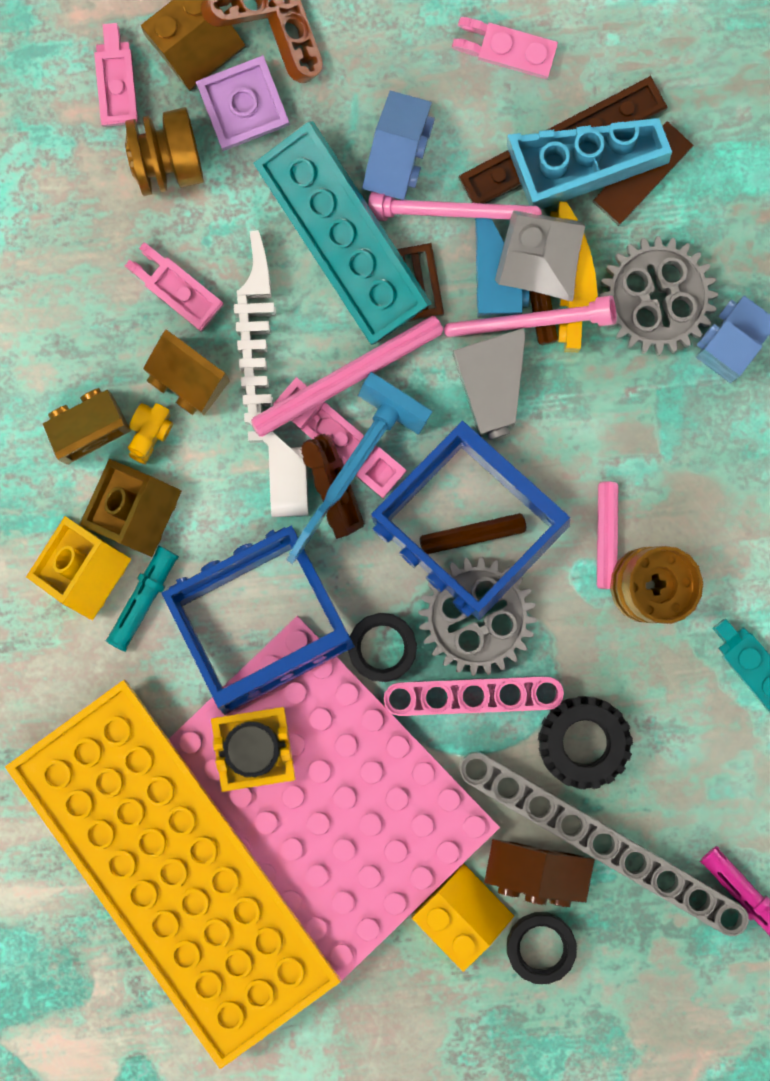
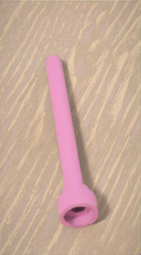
[368,192,542,221]
[444,295,617,337]

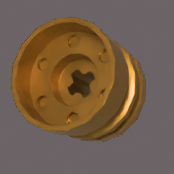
[125,107,204,196]
[610,546,703,624]

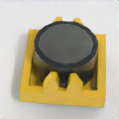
[211,707,296,792]

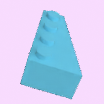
[507,118,672,210]

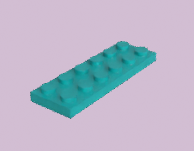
[253,121,432,345]

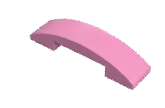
[273,377,407,499]

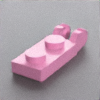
[452,17,558,79]
[125,242,224,332]

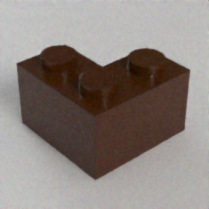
[484,839,595,907]

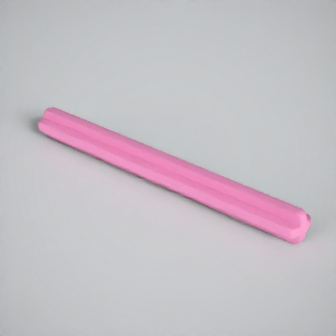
[251,316,443,437]

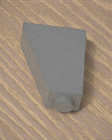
[453,328,525,440]

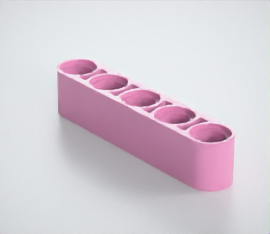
[384,676,564,716]

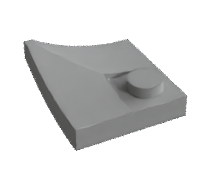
[495,210,586,301]

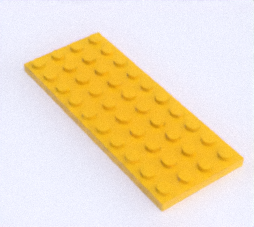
[5,680,341,1069]

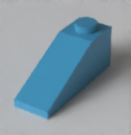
[475,218,529,318]

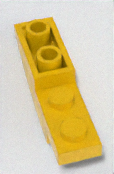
[550,202,598,353]

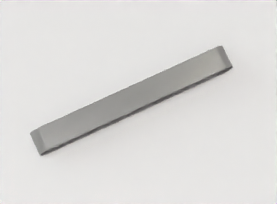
[459,751,749,936]

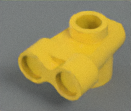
[128,403,173,464]

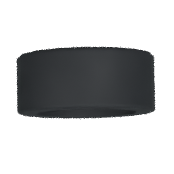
[348,613,417,682]
[507,912,577,984]

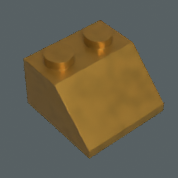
[141,0,246,91]
[143,329,230,415]
[42,388,131,465]
[79,459,182,557]

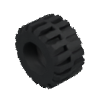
[538,696,633,790]

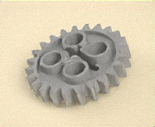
[599,236,718,356]
[418,557,537,676]

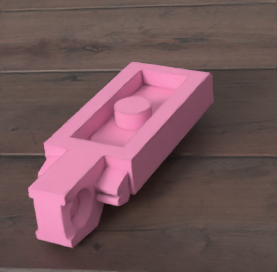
[94,23,139,127]

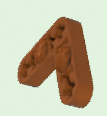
[201,0,323,83]

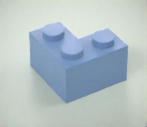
[362,90,435,200]
[696,296,770,383]

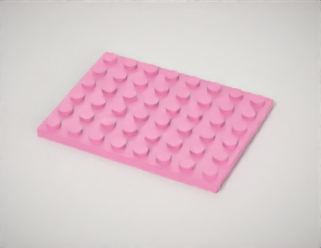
[169,616,500,981]

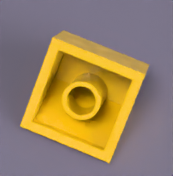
[26,516,132,621]
[411,863,514,972]

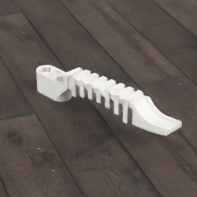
[234,230,308,517]

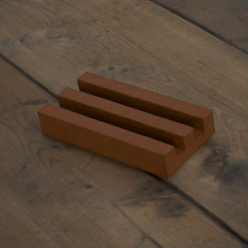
[397,243,444,322]

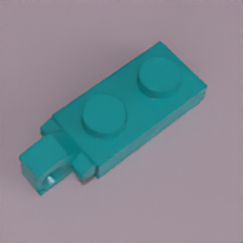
[712,619,770,712]

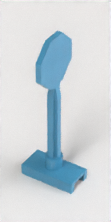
[286,372,433,564]

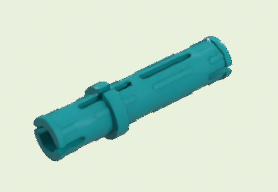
[105,545,179,652]

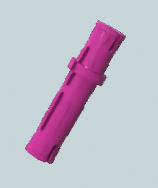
[699,846,770,936]

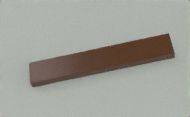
[458,76,668,204]

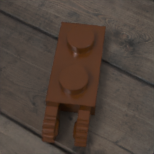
[300,434,365,539]

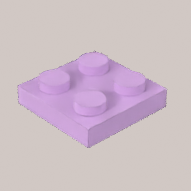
[196,56,290,151]

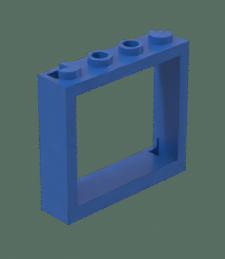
[371,420,570,620]
[161,525,355,715]

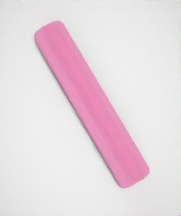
[597,481,619,589]

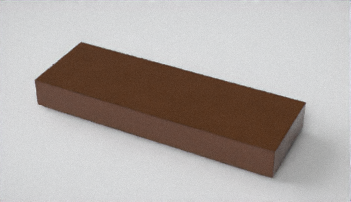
[593,121,694,226]

